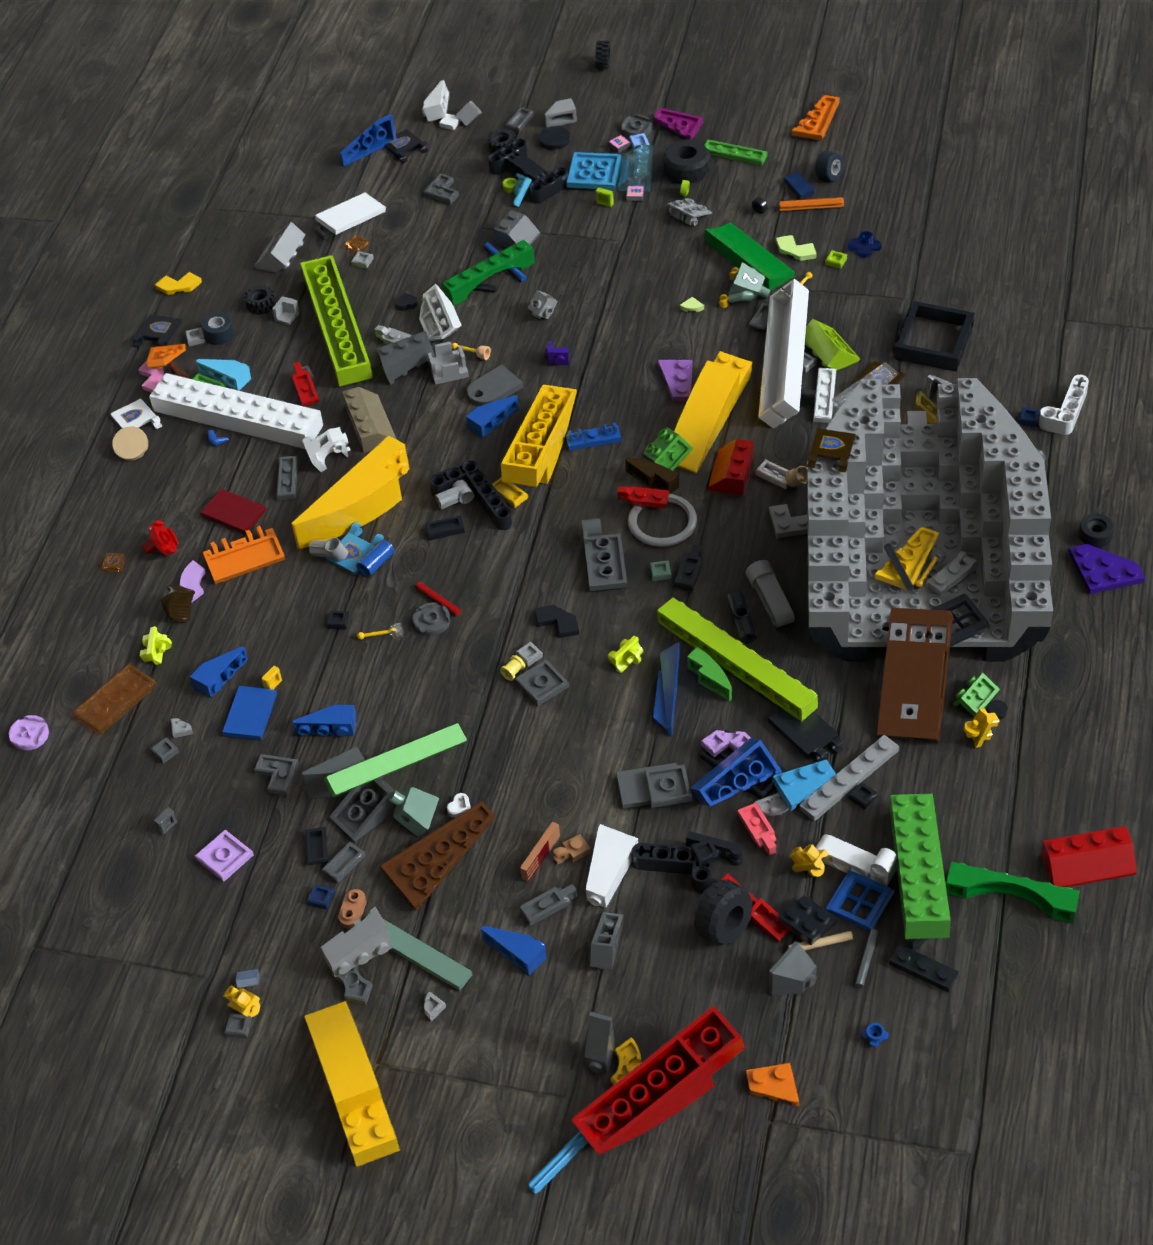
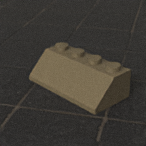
[342,387,397,453]

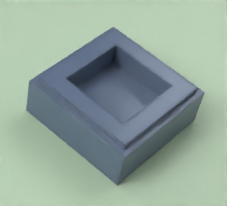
[236,969,260,988]

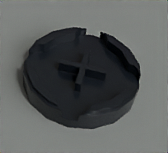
[539,126,570,150]

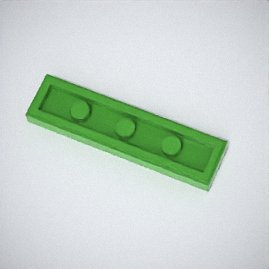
[705,140,767,166]

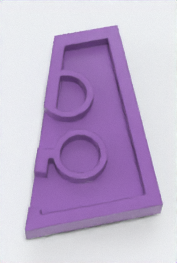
[658,360,693,402]

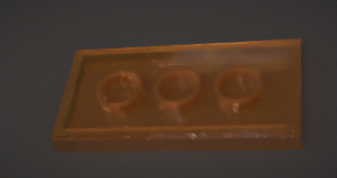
[73,663,157,735]

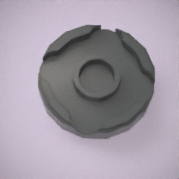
[621,115,652,137]
[412,603,451,636]

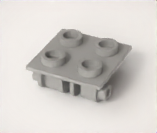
[668,198,712,226]

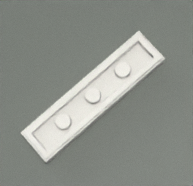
[813,368,836,423]

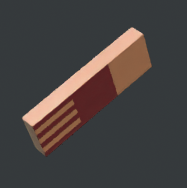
[520,822,560,882]

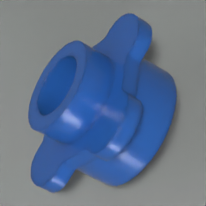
[862,1023,889,1047]

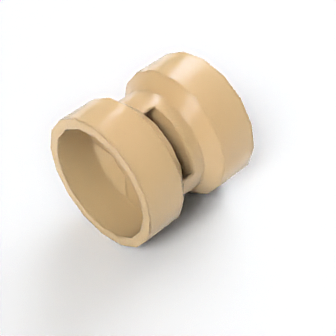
[785,466,807,488]

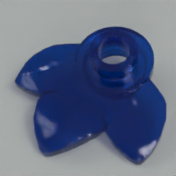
[848,231,882,258]

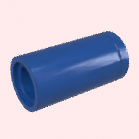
[356,539,395,577]

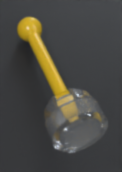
[357,622,404,640]

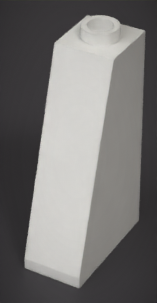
[586,824,638,908]

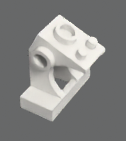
[302,427,350,472]

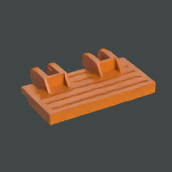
[203,526,285,584]

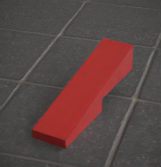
[720,873,789,942]

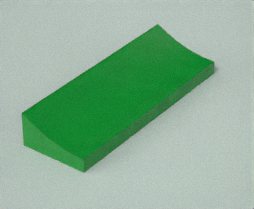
[705,222,795,291]

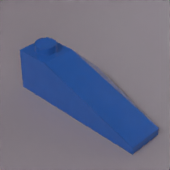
[340,114,396,166]

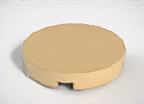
[113,426,148,461]

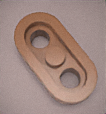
[338,889,366,929]

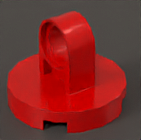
[142,520,179,556]

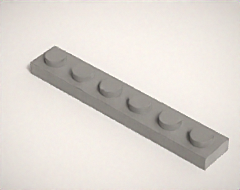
[799,735,899,821]

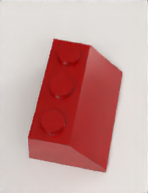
[708,439,754,495]

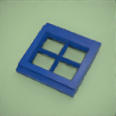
[826,871,895,931]

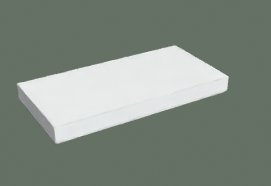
[315,193,386,234]

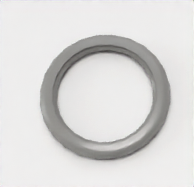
[628,494,697,547]

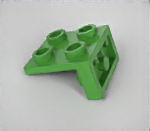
[644,427,693,471]

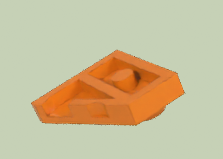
[746,1063,799,1106]

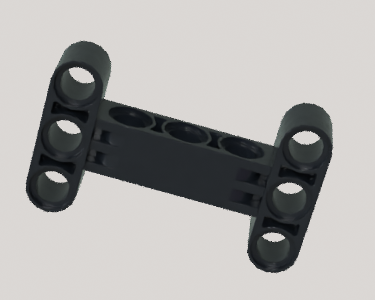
[488,139,568,204]

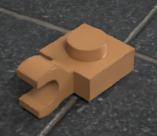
[553,834,591,864]

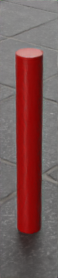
[416,582,461,616]

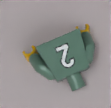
[719,263,770,308]

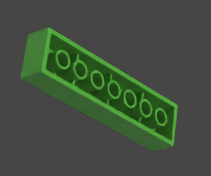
[890,794,951,939]

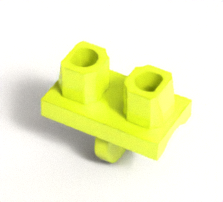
[140,626,172,665]
[607,636,644,673]

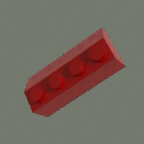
[1041,826,1137,887]

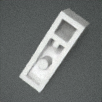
[422,80,449,122]

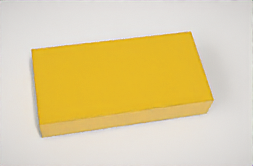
[493,477,528,508]

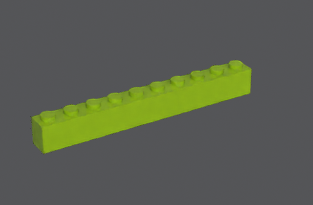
[657,598,818,722]

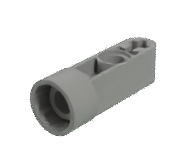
[746,560,795,628]

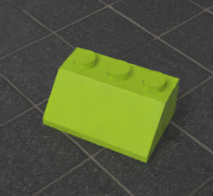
[805,319,860,370]

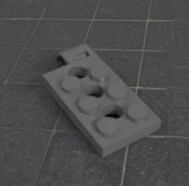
[582,518,628,591]

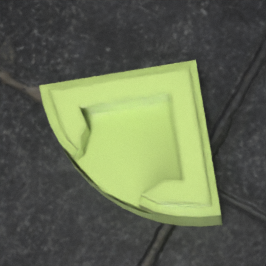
[680,297,704,312]

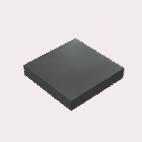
[515,659,569,706]
[644,764,692,808]

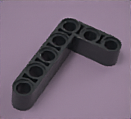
[430,460,512,530]

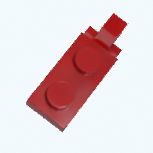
[292,362,319,407]
[617,487,670,509]

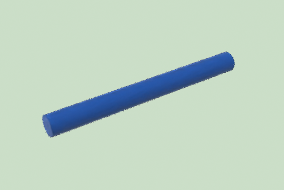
[484,242,527,282]

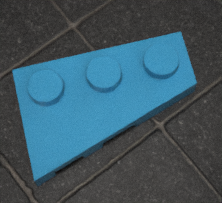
[772,759,836,811]

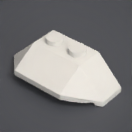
[419,284,462,342]

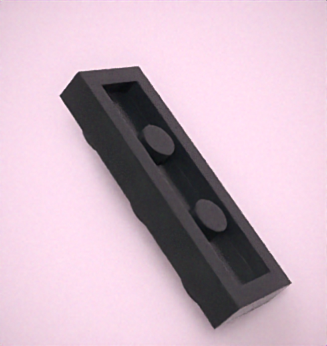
[889,944,959,993]

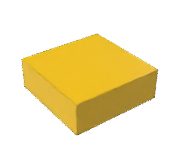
[261,666,282,690]

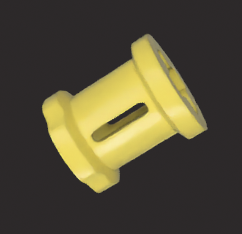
[500,655,525,681]

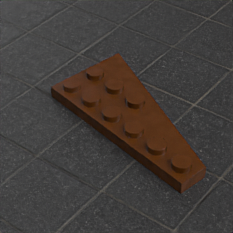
[381,801,495,911]

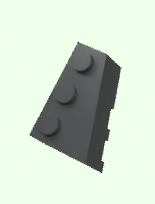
[377,331,435,385]

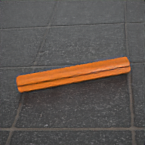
[779,197,844,211]

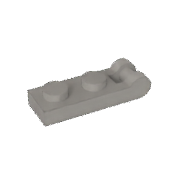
[927,551,979,596]

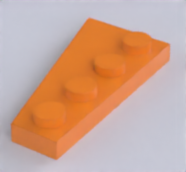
[792,95,839,141]

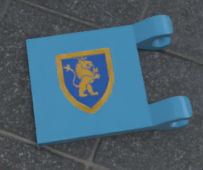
[326,522,384,575]

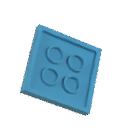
[567,152,621,190]

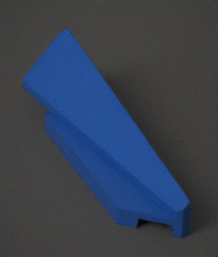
[653,643,680,736]

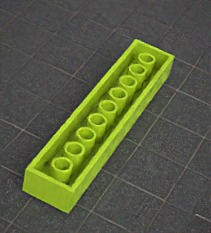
[301,255,373,387]

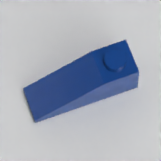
[466,395,519,438]
[481,926,547,975]

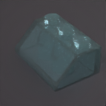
[618,144,654,191]

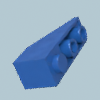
[190,646,248,698]
[293,705,357,736]

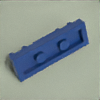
[565,422,621,451]

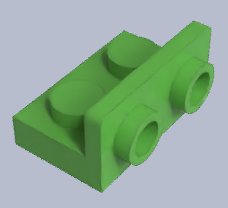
[953,673,1000,717]

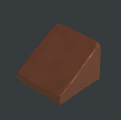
[169,361,190,379]

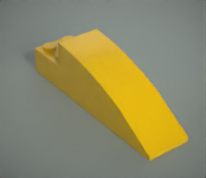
[674,351,752,474]
[501,385,577,487]
[291,436,409,549]
[304,1001,400,1167]

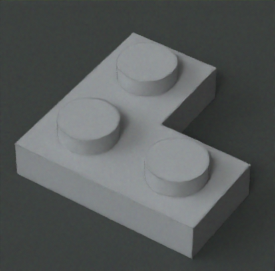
[769,504,808,539]

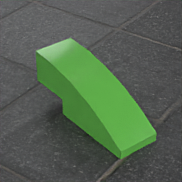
[687,647,732,702]

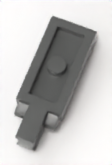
[519,884,578,926]

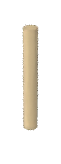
[788,931,853,950]

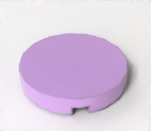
[9,715,49,750]

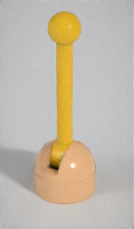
[452,343,491,360]

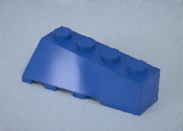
[690,738,782,807]

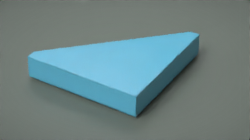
[513,173,532,207]

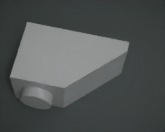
[545,98,577,127]

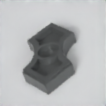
[331,965,373,1005]

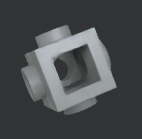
[528,290,558,319]

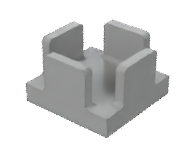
[428,341,469,385]

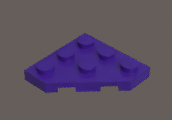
[1069,544,1145,594]

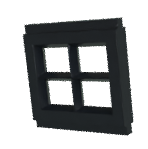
[930,593,990,647]

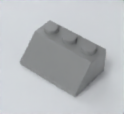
[254,222,305,273]

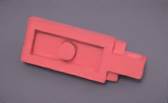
[737,803,776,856]

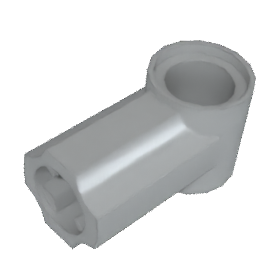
[435,480,474,509]
[309,538,348,562]

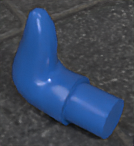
[207,430,229,446]

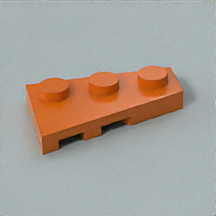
[147,344,186,369]

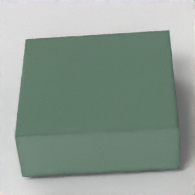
[650,560,671,581]

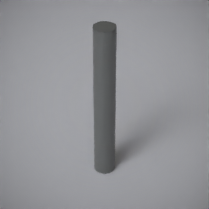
[855,929,879,988]

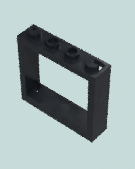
[893,301,975,372]

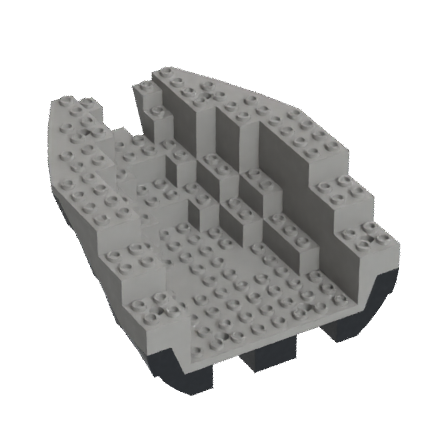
[807,378,1053,662]

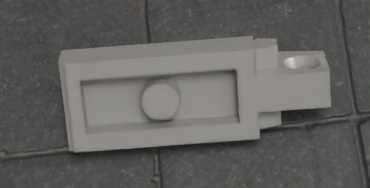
[375,325,412,345]

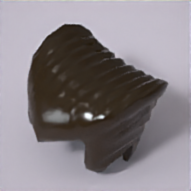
[160,584,195,623]

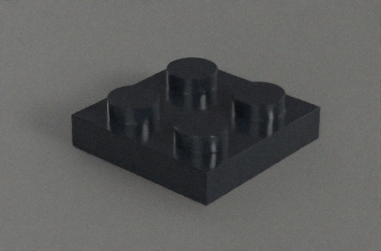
[777,895,838,946]

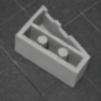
[321,907,392,977]

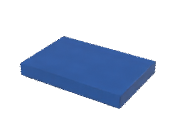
[223,686,277,740]

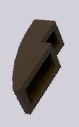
[625,457,679,494]

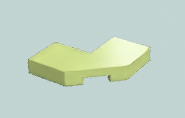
[776,235,816,261]

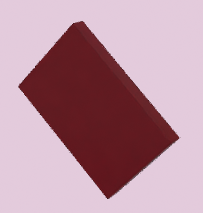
[201,488,266,534]

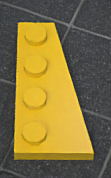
[874,527,939,590]

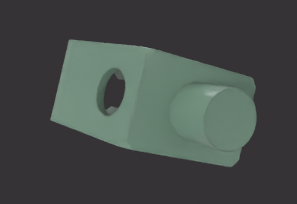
[388,787,439,836]

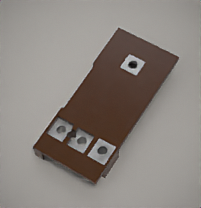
[877,608,953,743]

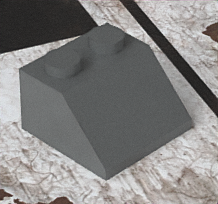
[494,210,540,248]

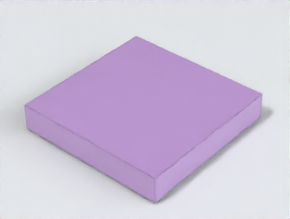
[195,830,254,882]

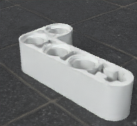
[1039,375,1089,435]
[816,835,897,886]

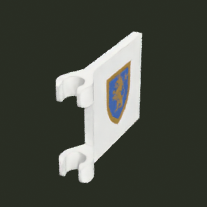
[111,399,162,429]

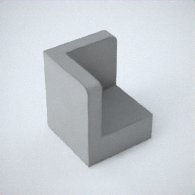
[456,101,482,126]
[273,296,299,325]

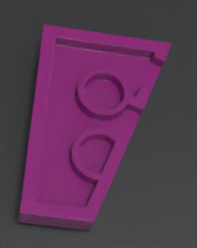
[654,108,703,140]

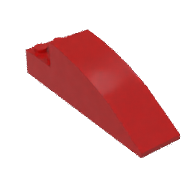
[571,1005,746,1155]

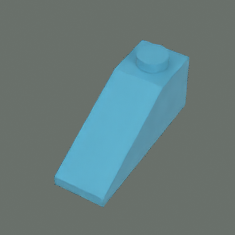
[196,359,251,391]

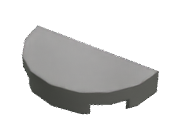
[753,793,789,816]

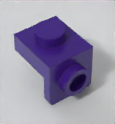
[545,341,570,365]

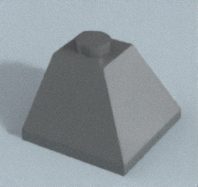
[769,941,817,996]

